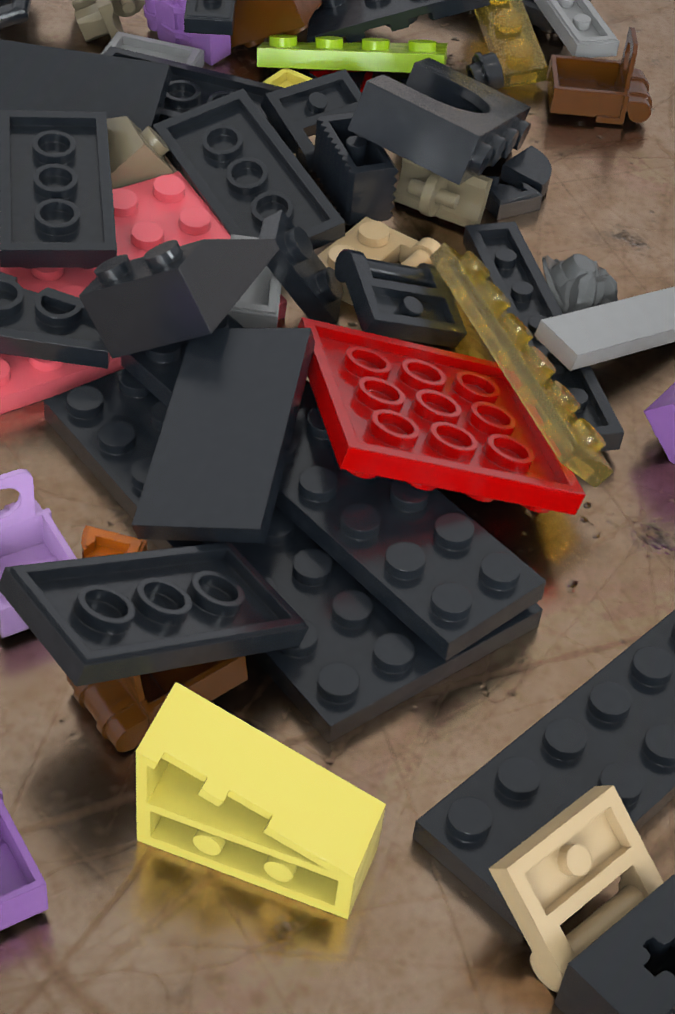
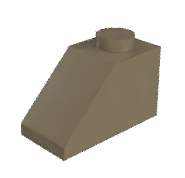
[107,116,174,190]

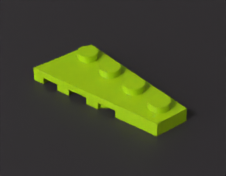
[257,35,448,73]

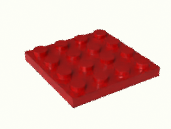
[298,317,586,515]

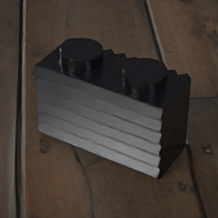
[313,112,399,226]

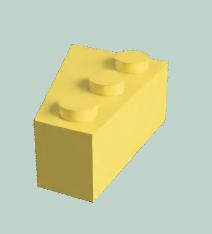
[136,682,386,919]

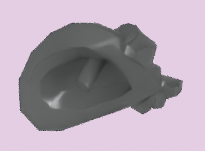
[542,253,618,314]

